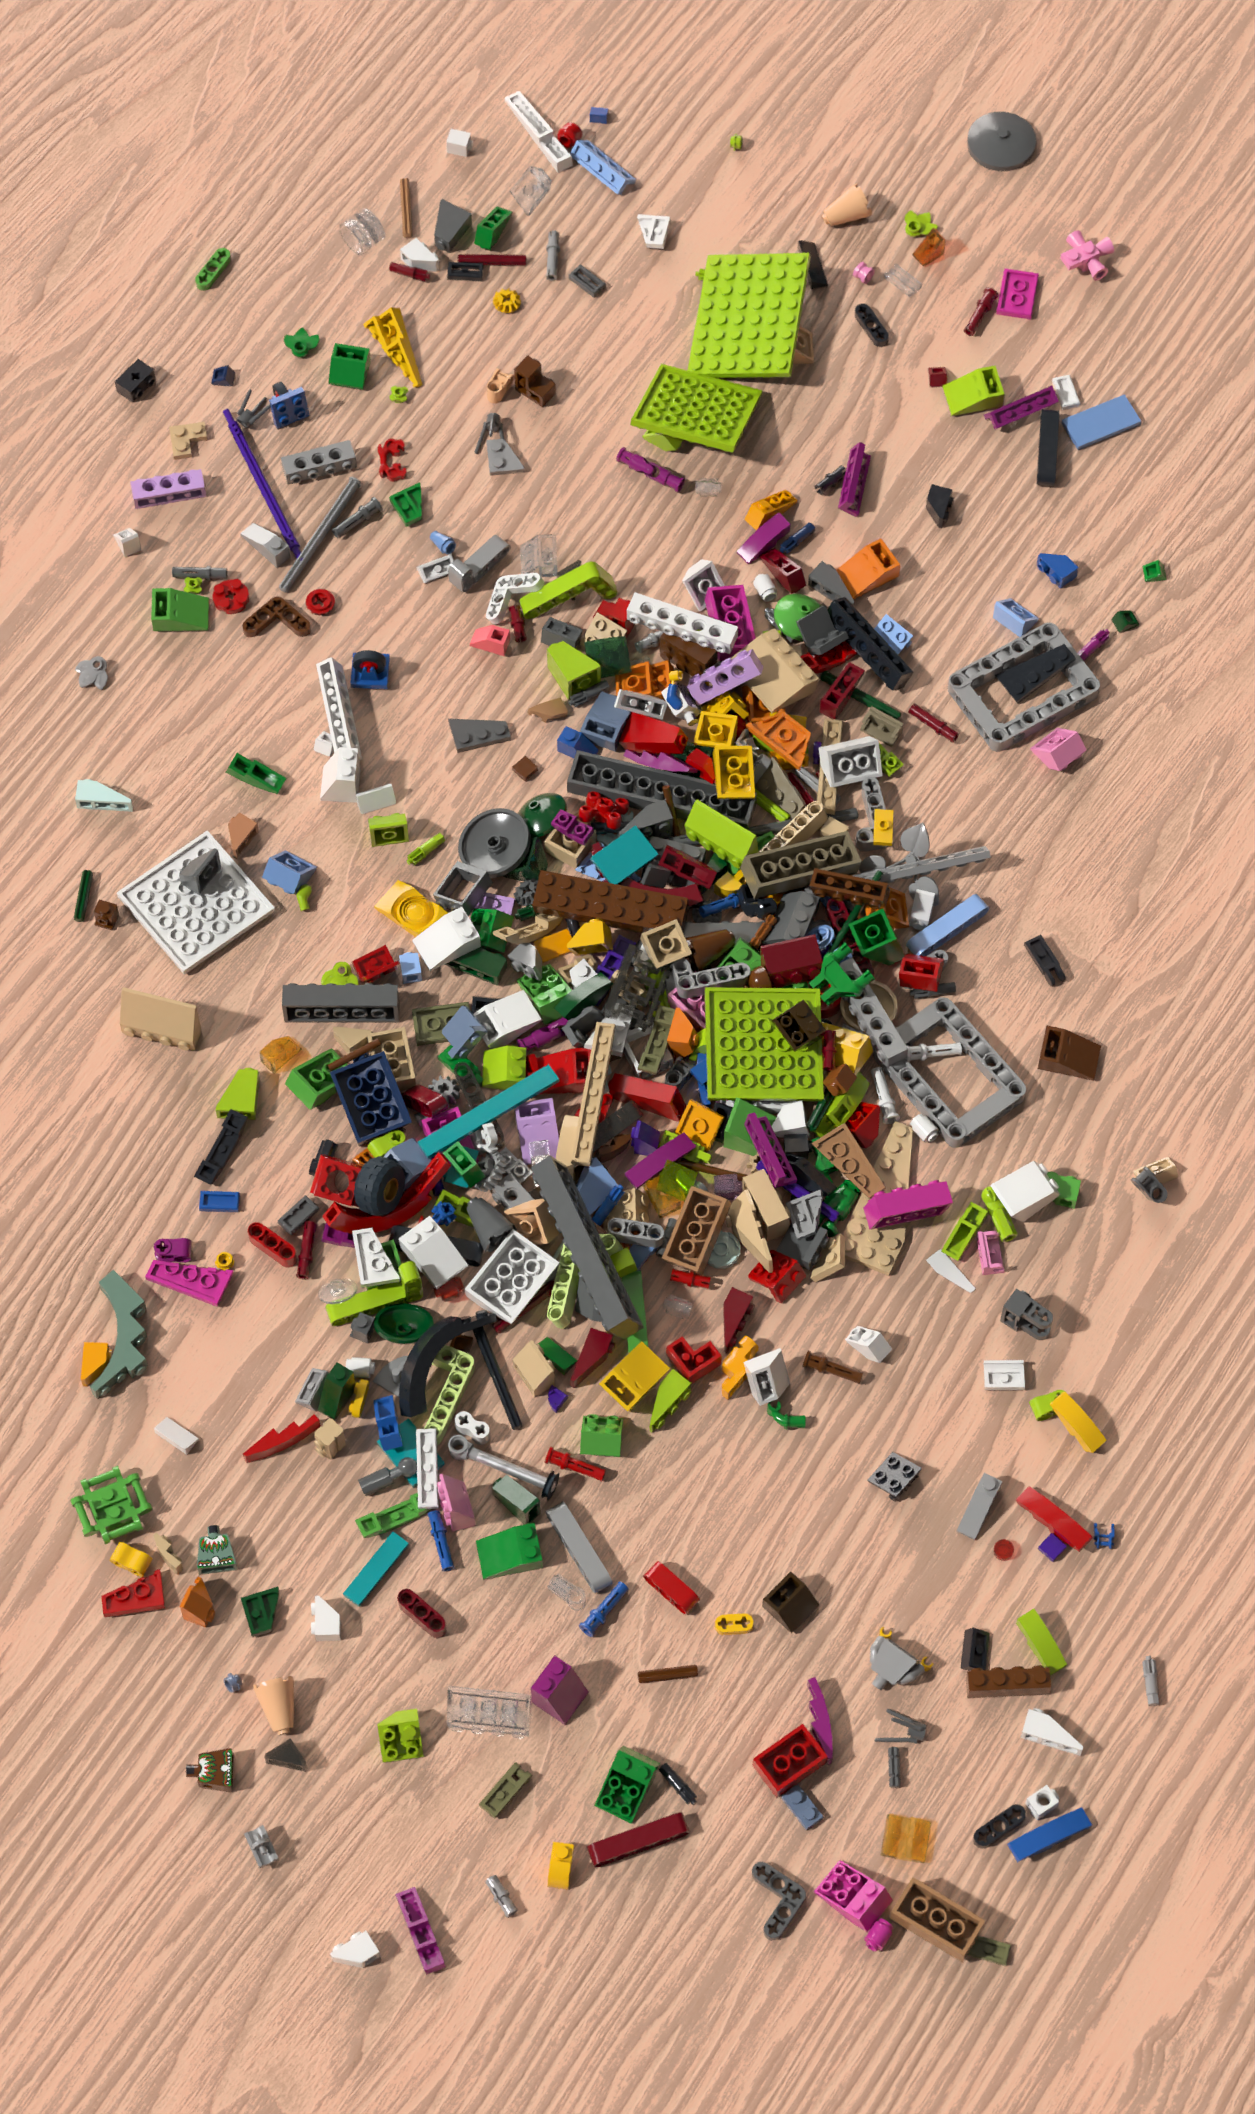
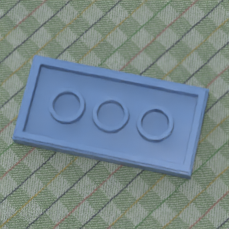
[1061,394,1141,450]

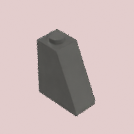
[434,199,472,253]

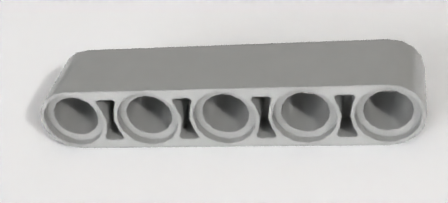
[545,1502,613,1593]

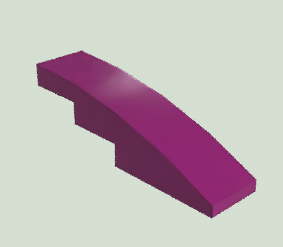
[623,749,698,773]
[625,1132,696,1189]
[807,1677,833,1765]
[395,1887,446,1975]

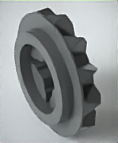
[513,878,538,906]

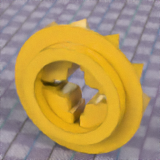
[493,288,521,313]

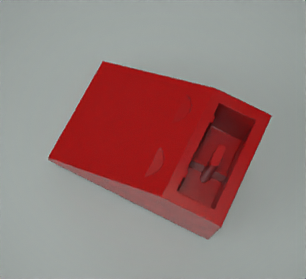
[536,1048,591,1094]

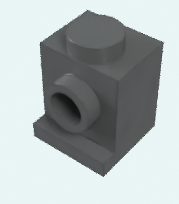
[350,1312,375,1343]

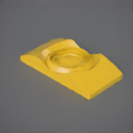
[374,880,448,937]

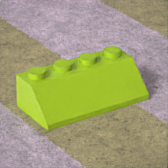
[685,799,759,869]

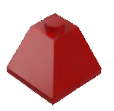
[845,1102,880,1149]

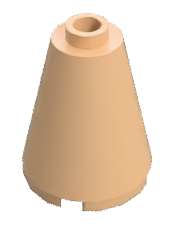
[822,183,872,227]
[253,1676,294,1735]

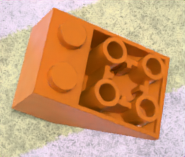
[836,538,900,599]

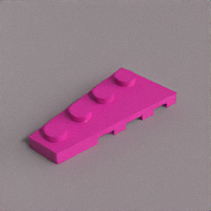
[145,1260,234,1307]

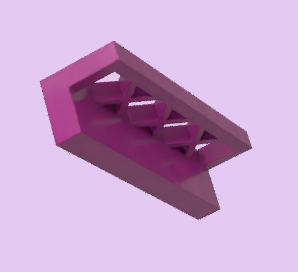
[984,386,1059,429]
[838,442,871,517]
[744,1112,797,1188]

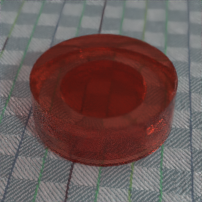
[993,1539,1014,1561]

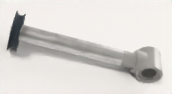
[448,1435,560,1500]

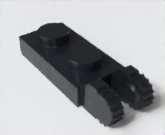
[1024,935,1066,986]

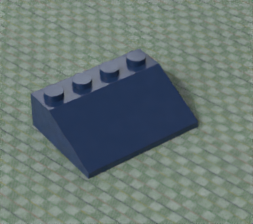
[330,1051,412,1147]

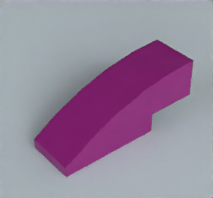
[737,513,791,565]

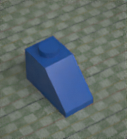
[557,726,599,758]

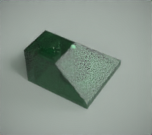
[584,636,632,679]
[503,837,548,882]

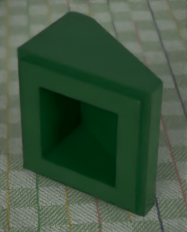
[1111,610,1139,633]

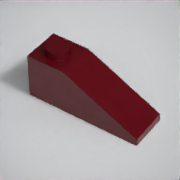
[759,548,807,594]
[819,662,865,720]
[570,1328,616,1388]

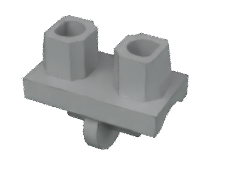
[244,1825,279,1869]

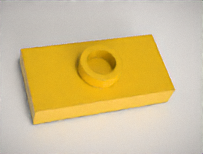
[873,809,893,846]

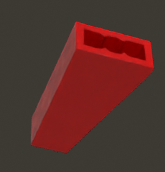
[619,712,688,754]
[608,1073,686,1122]

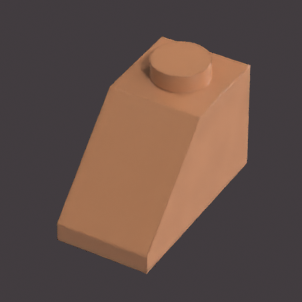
[228,812,259,859]

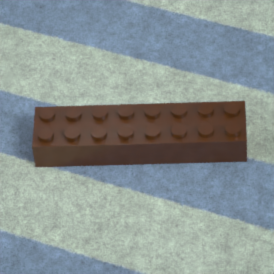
[532,870,690,933]

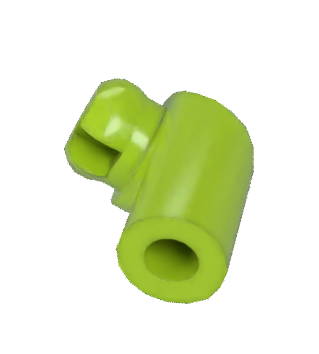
[296,884,312,911]

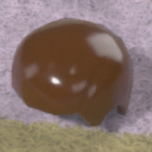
[748,965,772,988]

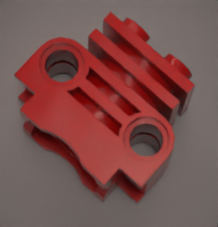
[310,1154,362,1207]

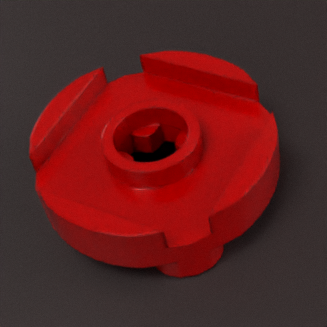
[212,579,249,614]

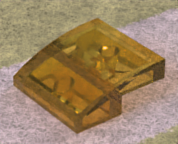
[881,1813,931,1863]

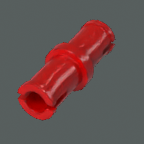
[670,1269,711,1289]

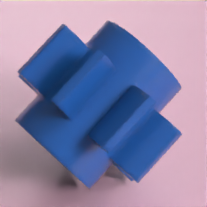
[431,1201,456,1226]

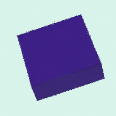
[1038,1533,1067,1562]

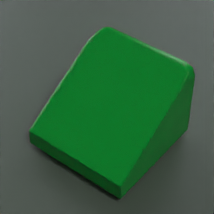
[1142,559,1167,582]

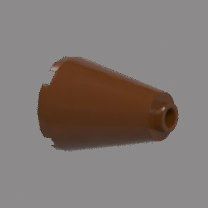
[685,929,736,972]

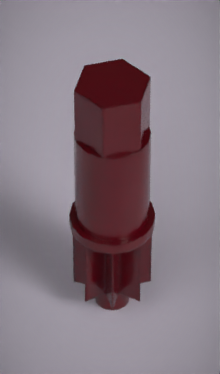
[389,262,431,282]

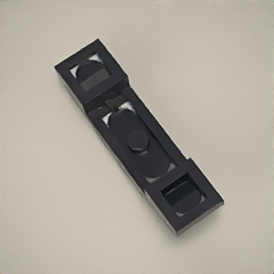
[194,1109,248,1185]

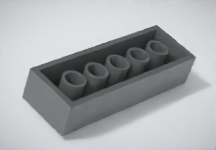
[282,983,400,1023]

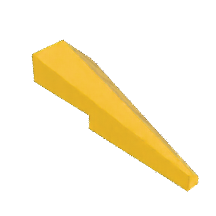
[363,307,423,388]

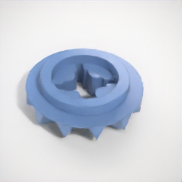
[807,925,835,950]

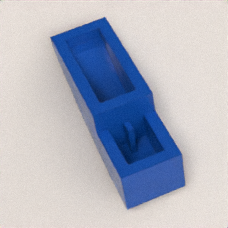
[373,1395,403,1451]

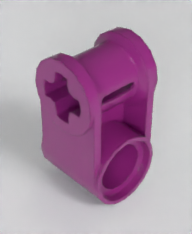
[153,1238,192,1263]

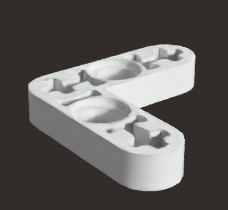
[486,573,544,624]

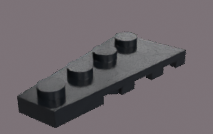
[995,644,1076,704]

